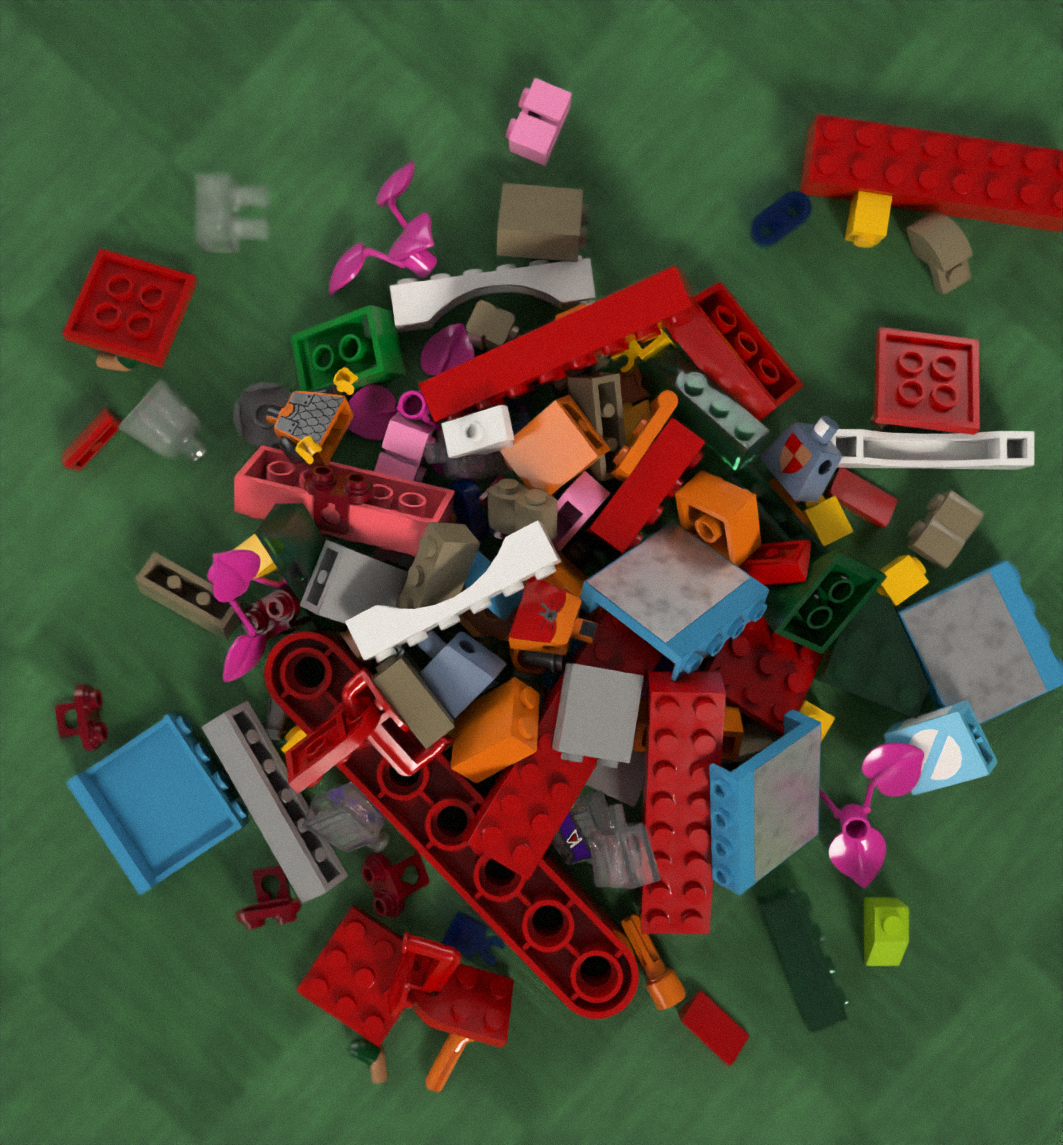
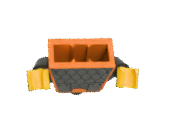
[266,367,358,466]

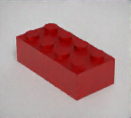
[666,281,804,430]
[587,417,705,556]

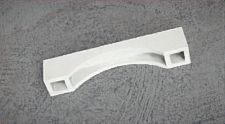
[390,255,596,333]
[830,429,1034,470]
[345,520,562,663]

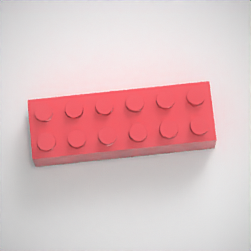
[234,445,455,557]

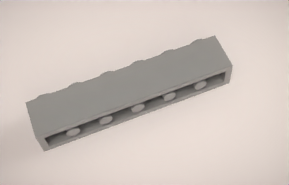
[202,700,348,903]

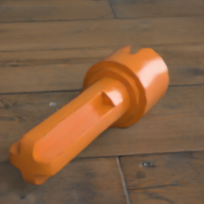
[621,913,686,1011]
[425,1033,475,1093]

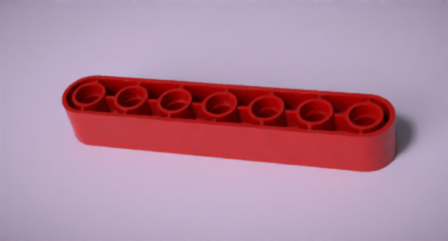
[264,630,639,1019]

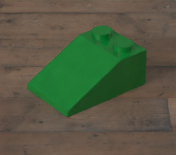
[290,305,406,392]

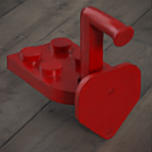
[285,668,453,794]
[387,932,514,1048]

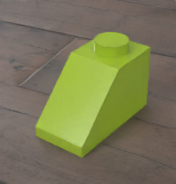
[864,897,909,966]

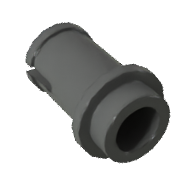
[523,650,570,673]
[263,698,289,740]

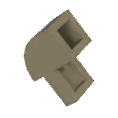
[906,210,973,296]

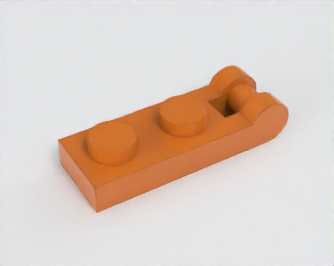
[611,390,678,482]

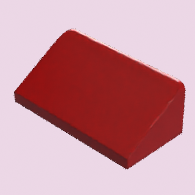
[61,408,123,471]
[823,468,898,528]
[739,540,811,585]
[678,989,750,1067]

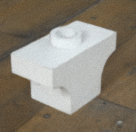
[442,405,514,458]

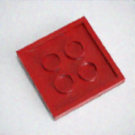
[62,248,198,368]
[874,327,980,435]
[703,616,826,737]
[296,904,434,1047]

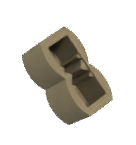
[487,478,557,540]
[907,490,984,569]

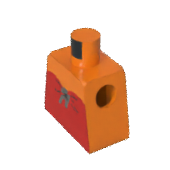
[509,576,598,655]

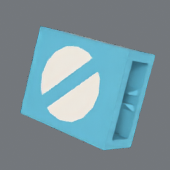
[884,700,998,796]

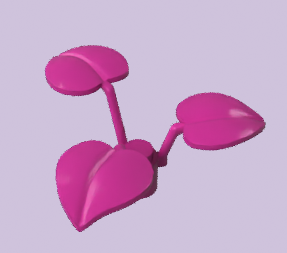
[329,160,437,297]
[348,323,483,481]
[207,549,321,683]
[819,743,925,888]

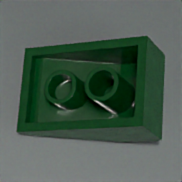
[762,548,887,654]

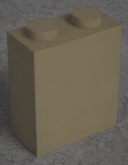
[497,183,589,262]
[372,650,456,749]

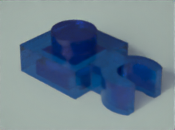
[441,910,505,965]

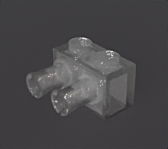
[196,174,270,253]

